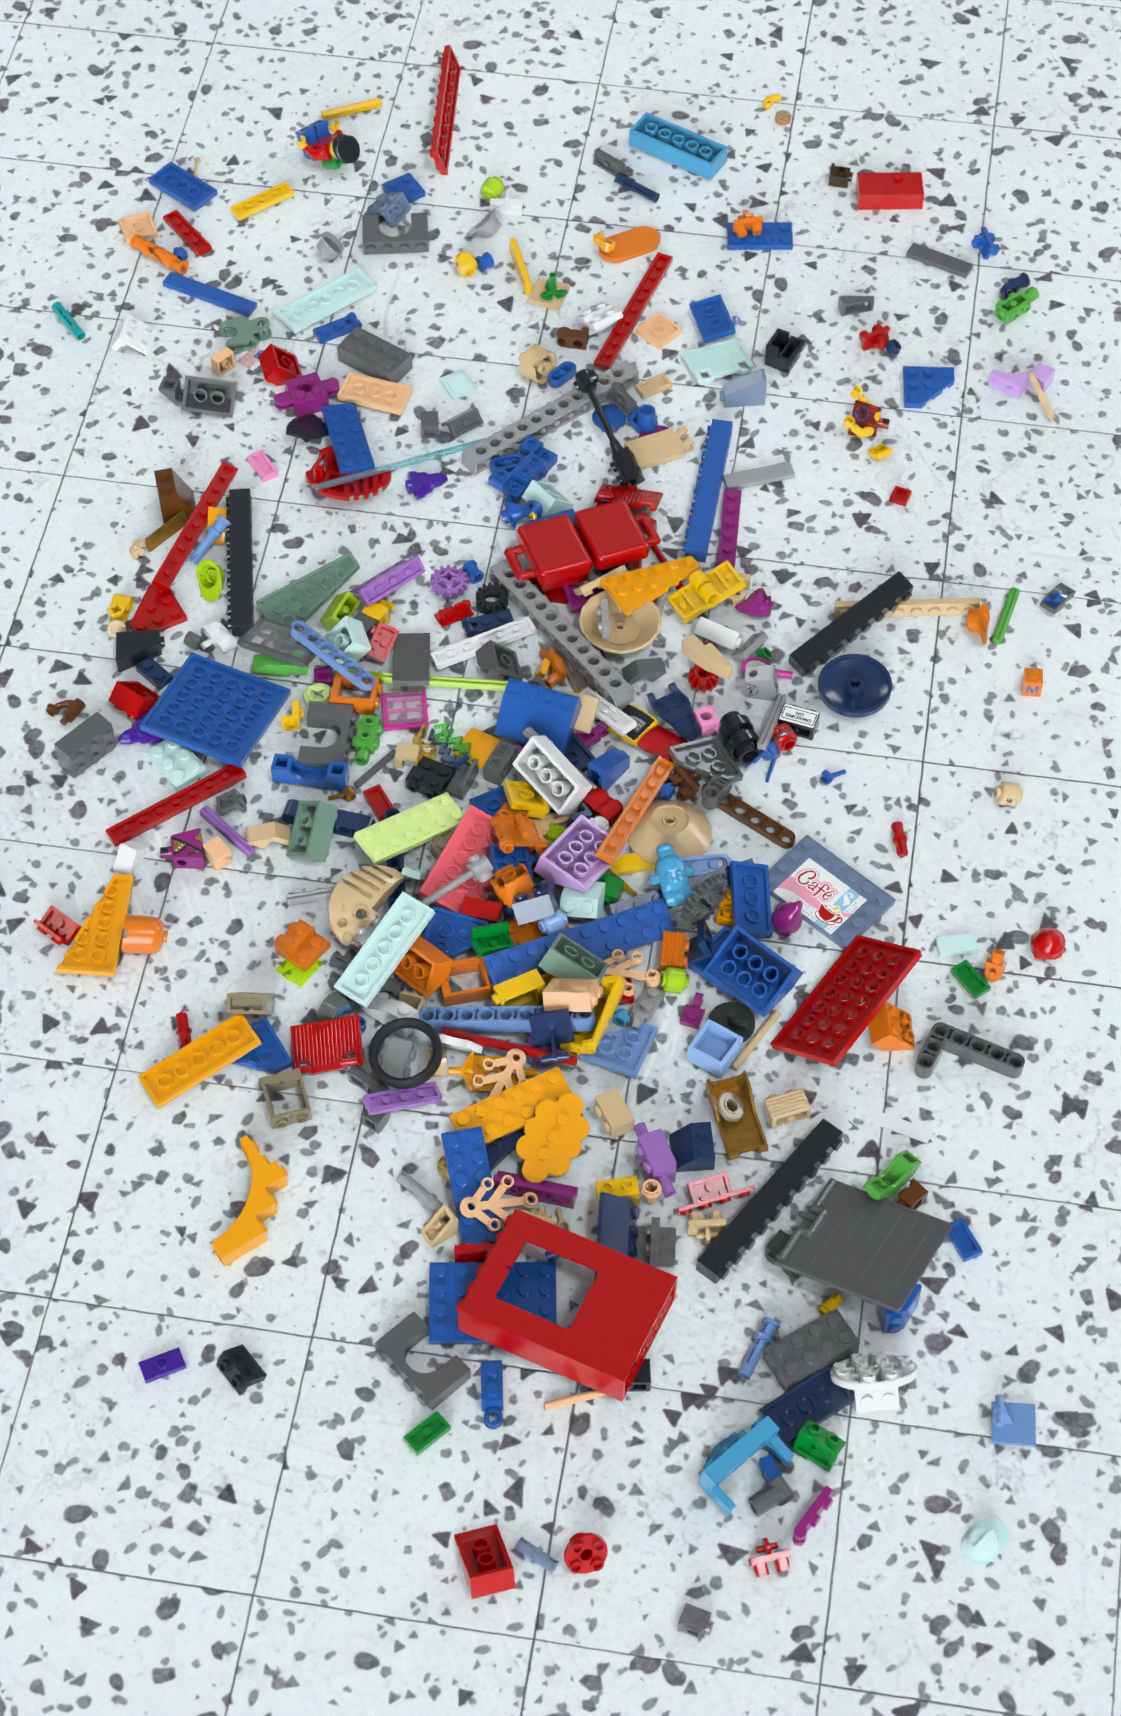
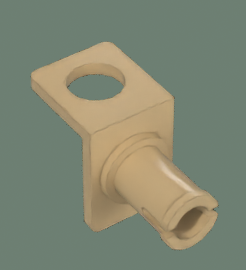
[399,988,426,1013]

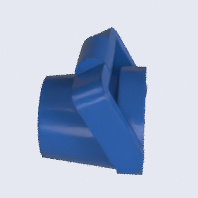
[627,404,658,433]

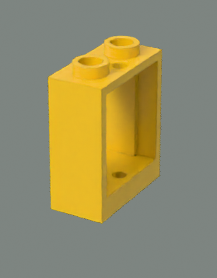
[492,968,545,1006]

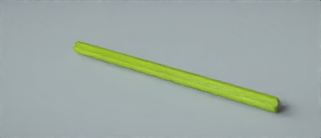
[336,670,508,691]

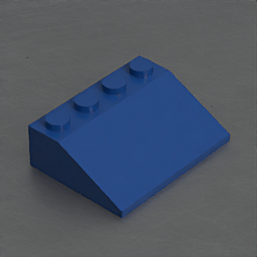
[494,678,582,755]
[702,924,803,1018]

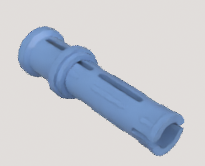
[188,514,231,565]
[737,1317,780,1380]

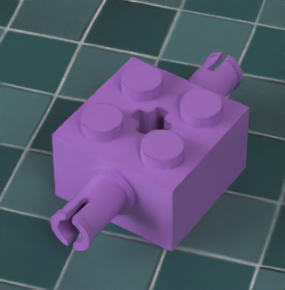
[633,1122,677,1198]

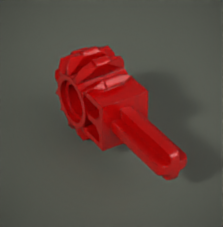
[688,641,719,694]

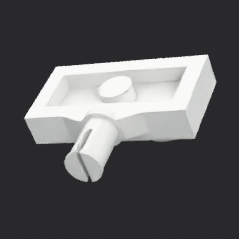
[490,190,523,216]
[200,619,238,654]

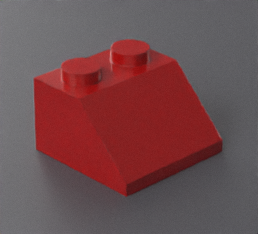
[258,344,302,386]
[108,681,160,720]

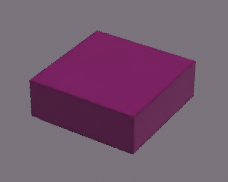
[314,668,333,686]

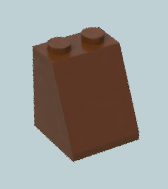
[154,468,196,524]

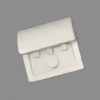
[576,302,623,336]

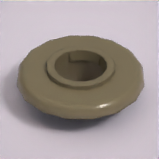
[716,1091,744,1122]

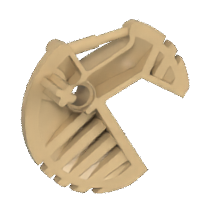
[328,865,405,947]

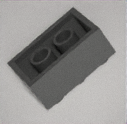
[182,375,238,417]

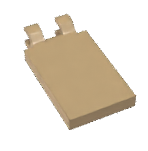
[624,426,695,470]

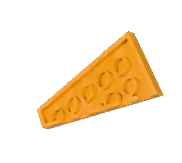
[600,555,701,616]
[56,874,134,977]

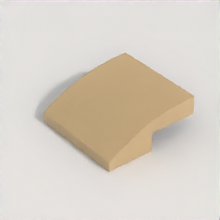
[561,690,600,734]

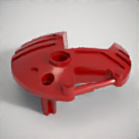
[305,445,391,501]

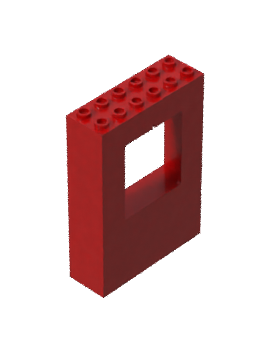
[457,1208,678,1402]

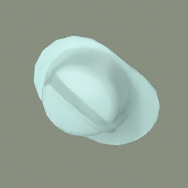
[962,1518,1009,1565]

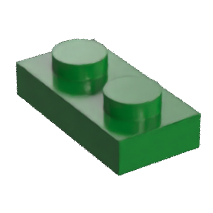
[403,1411,451,1456]

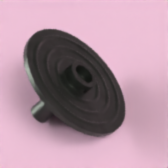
[708,1002,755,1042]

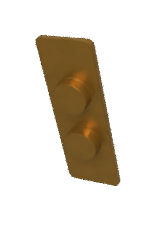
[145,510,188,552]

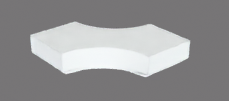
[427,1034,483,1054]

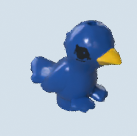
[500,496,543,529]

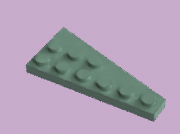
[256,552,360,639]

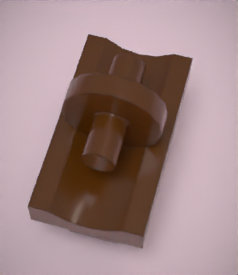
[667,765,701,802]

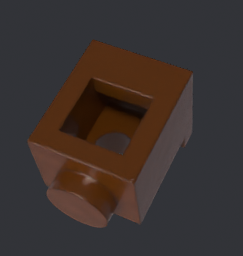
[896,1178,928,1210]

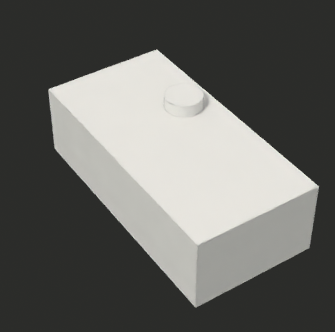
[512,735,593,815]

